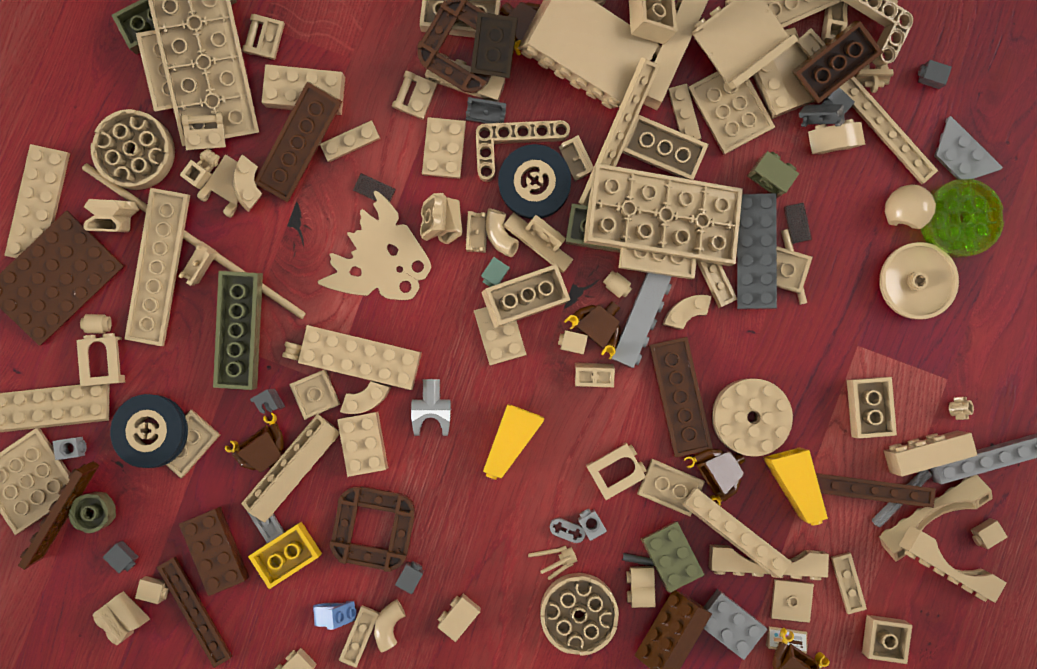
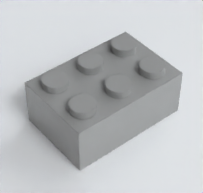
[704,589,767,660]

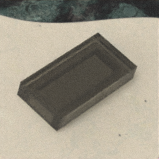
[353,173,396,202]
[784,203,812,244]

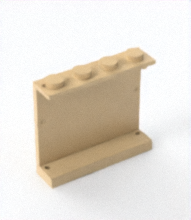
[691,0,798,90]

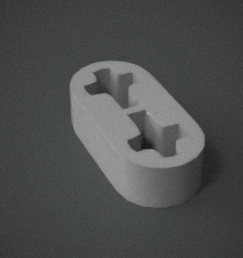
[550,518,585,543]

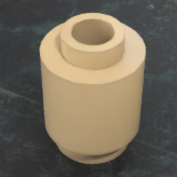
[603,270,632,298]
[80,314,112,334]

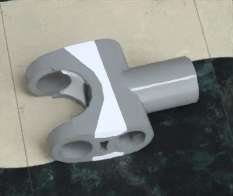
[411,379,451,436]

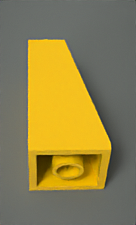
[483,404,544,480]
[763,447,828,526]

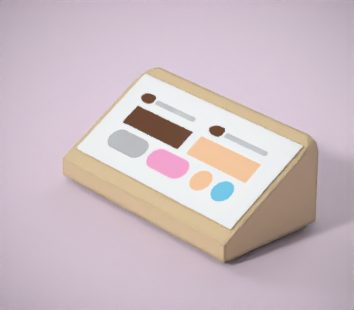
[766,626,807,654]

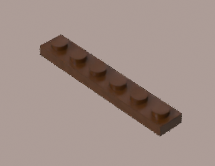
[816,473,935,508]
[157,556,232,668]

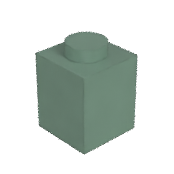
[481,257,510,287]

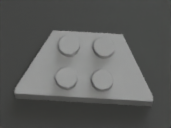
[934,116,1003,183]

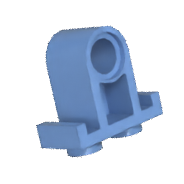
[313,601,356,629]

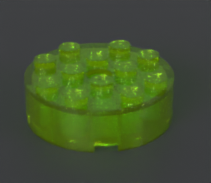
[921,179,1004,258]

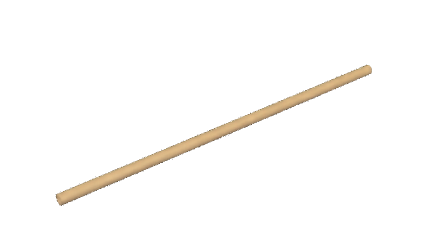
[82,163,306,319]

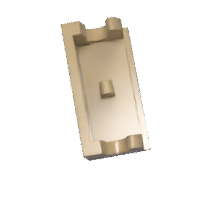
[559,135,594,181]
[466,211,487,253]
[179,241,218,286]
[575,363,615,387]

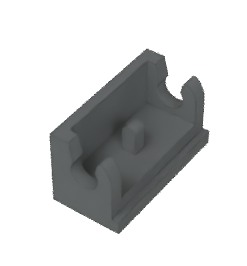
[466,97,507,124]
[799,104,845,127]
[250,389,285,414]

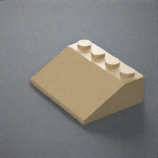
[753,27,814,119]

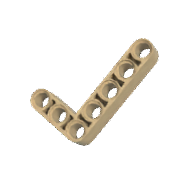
[842,0,913,66]
[476,120,570,182]

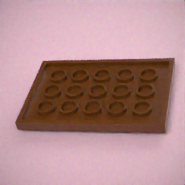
[0,211,124,346]

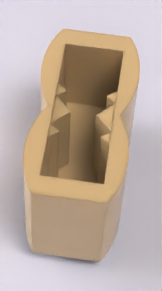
[626,566,655,608]

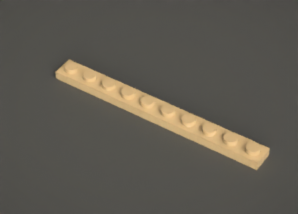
[796,28,938,184]

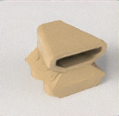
[420,193,462,244]
[84,199,139,232]
[92,591,150,646]

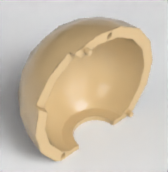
[885,185,936,229]

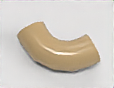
[485,209,519,257]
[374,599,406,652]

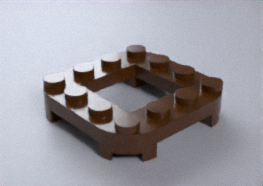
[417,0,492,93]
[330,486,415,572]

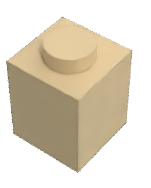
[558,330,588,354]
[971,518,1007,549]
[135,576,169,604]

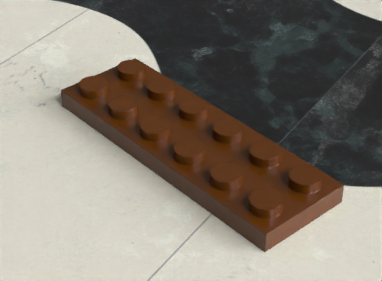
[255,81,343,202]
[649,337,713,458]
[18,461,100,570]

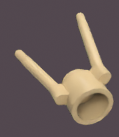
[528,546,578,580]

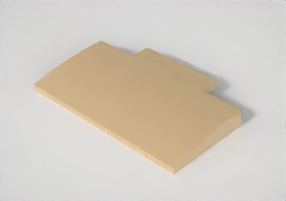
[136,0,259,146]
[583,163,743,279]

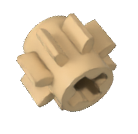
[949,397,974,420]

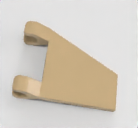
[197,154,238,218]

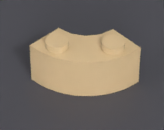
[808,119,865,154]
[233,155,262,212]
[662,295,711,330]
[340,381,391,414]

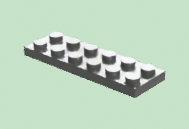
[737,193,777,309]

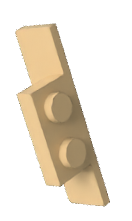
[503,212,573,273]

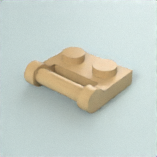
[242,14,285,60]
[392,71,437,120]
[182,112,226,150]

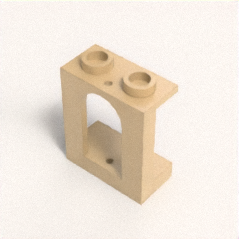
[77,333,125,386]
[586,442,646,500]

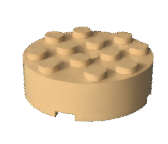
[91,109,175,190]
[712,378,793,456]
[540,573,619,655]

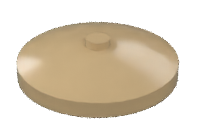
[880,242,959,319]

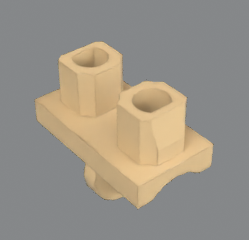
[855,64,894,93]

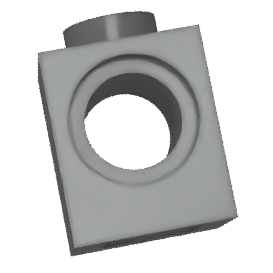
[53,436,87,460]
[578,509,607,541]

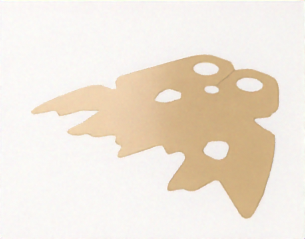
[318,191,431,300]

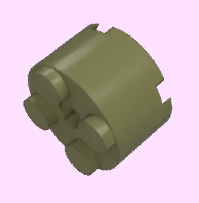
[69,492,116,533]

